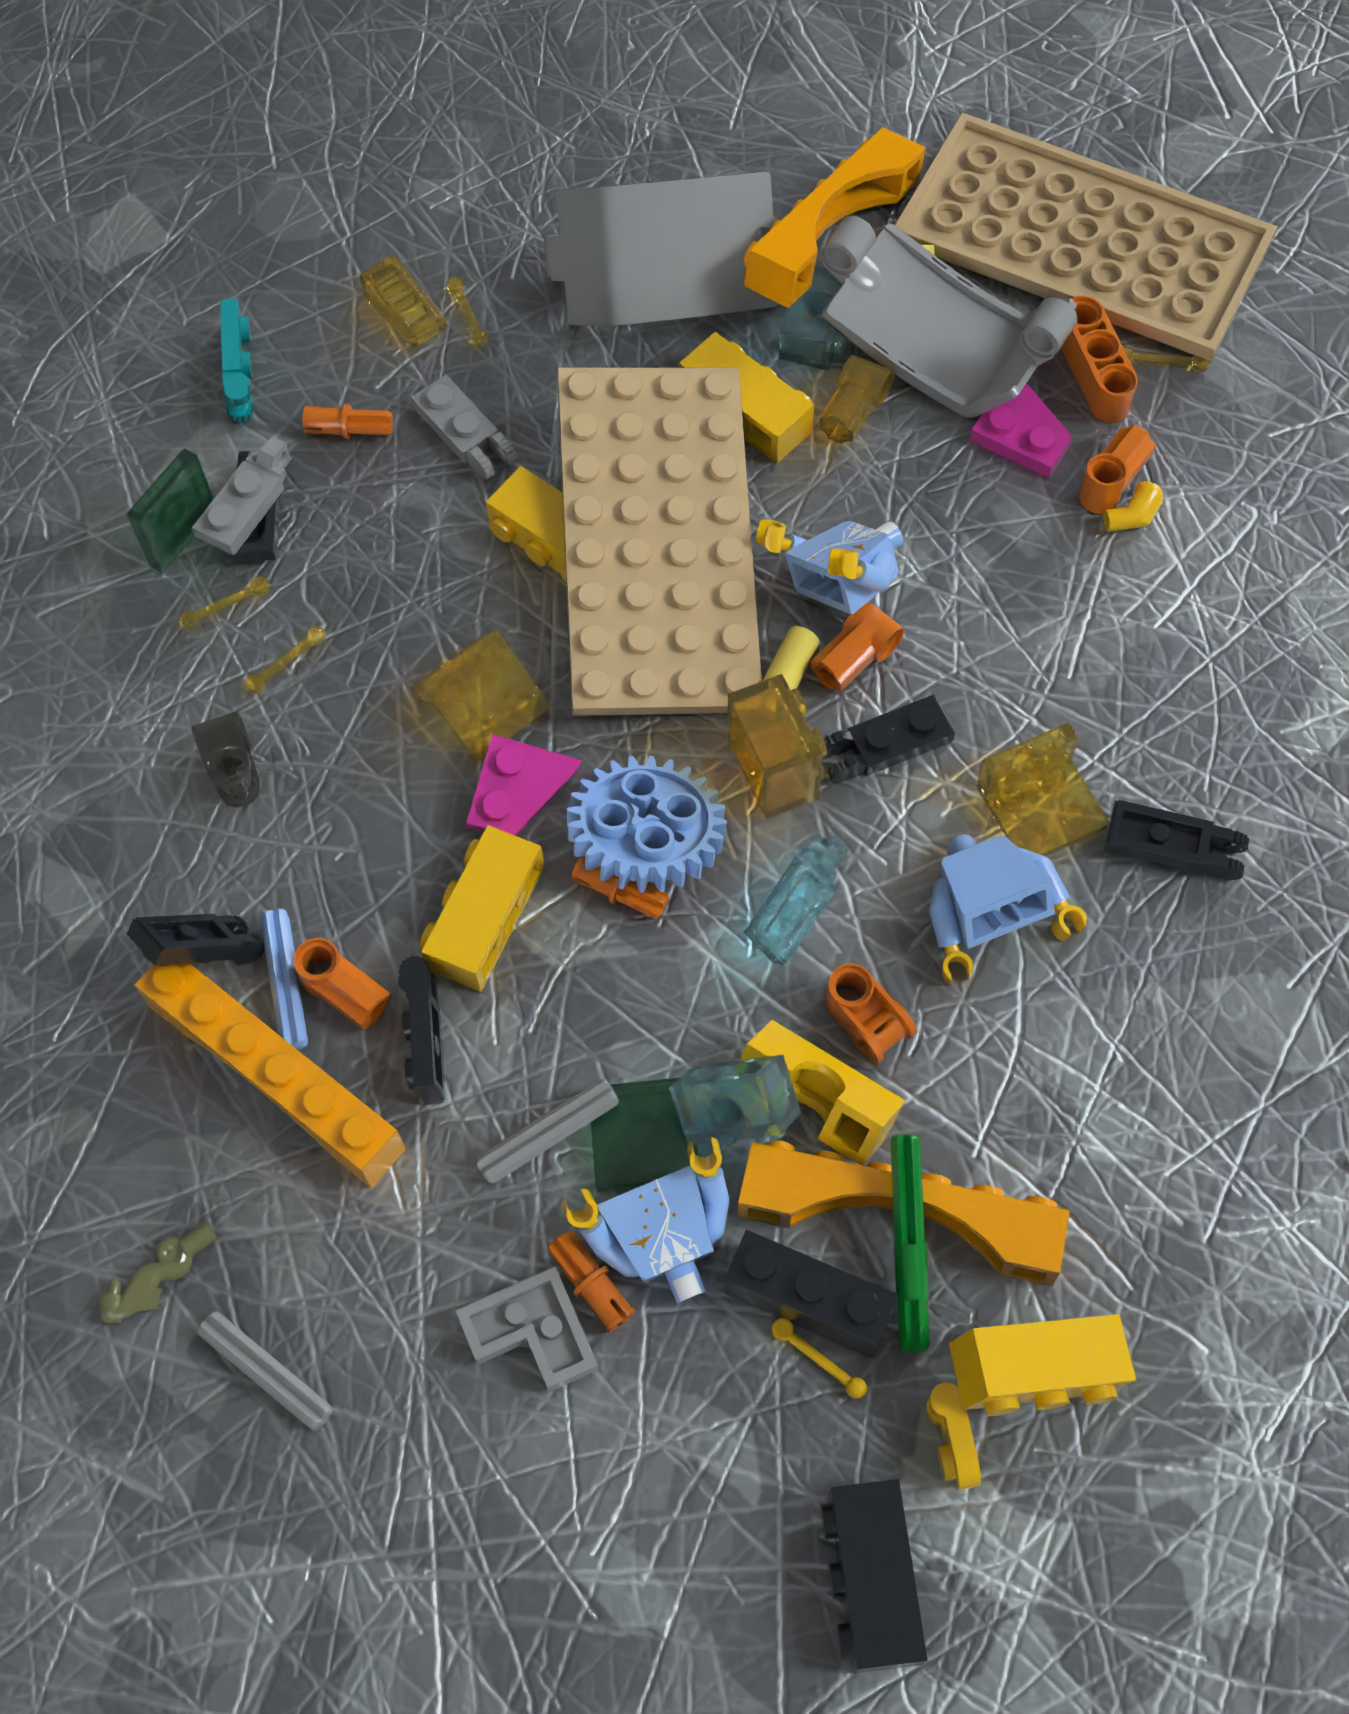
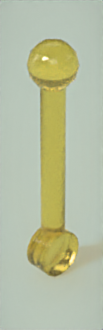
[447,277,489,347]
[1124,347,1210,372]
[180,576,270,628]
[245,626,326,694]

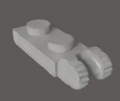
[411,375,517,480]

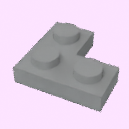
[456,1266,599,1392]

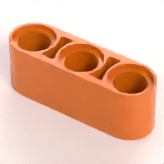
[1061,296,1138,423]

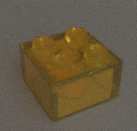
[728,674,827,819]

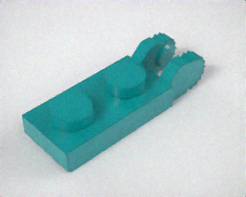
[220,298,253,424]

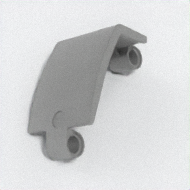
[544,172,788,326]
[820,216,1078,418]

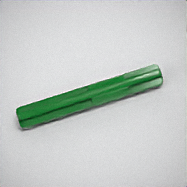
[890,1134,930,1353]

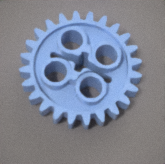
[566,756,727,893]

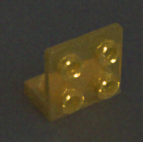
[410,629,550,760]
[976,722,1109,856]

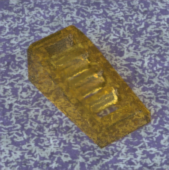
[360,255,448,349]

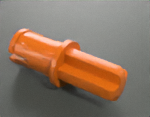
[302,403,393,440]
[571,856,669,919]
[548,1231,636,1334]

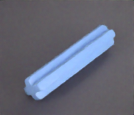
[260,909,308,1050]

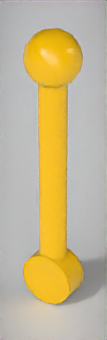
[772,1318,867,1399]

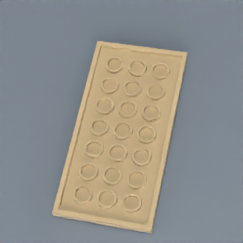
[895,112,1278,361]
[557,368,763,716]

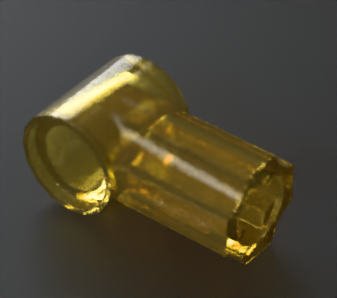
[819,354,894,444]

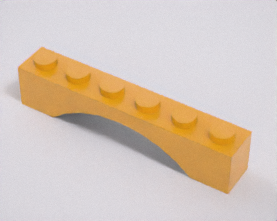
[744,127,926,308]
[134,963,406,1189]
[738,1139,1070,1286]

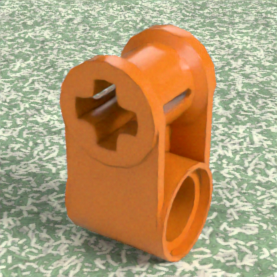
[824,963,917,1065]

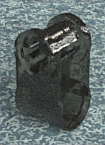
[191,710,261,807]

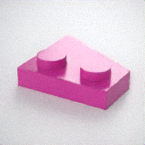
[970,383,1072,478]
[465,734,582,836]

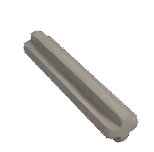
[476,1079,619,1183]
[197,1311,333,1431]

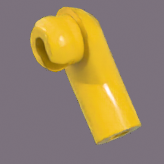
[1103,481,1163,532]

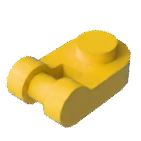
[925,1383,981,1490]

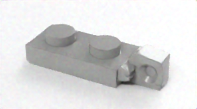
[192,436,292,555]

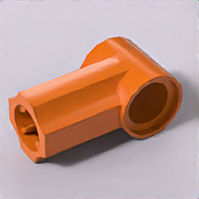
[1079,425,1156,514]
[811,601,905,692]
[293,938,392,1031]

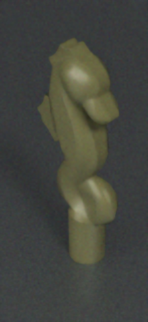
[99,1221,218,1324]

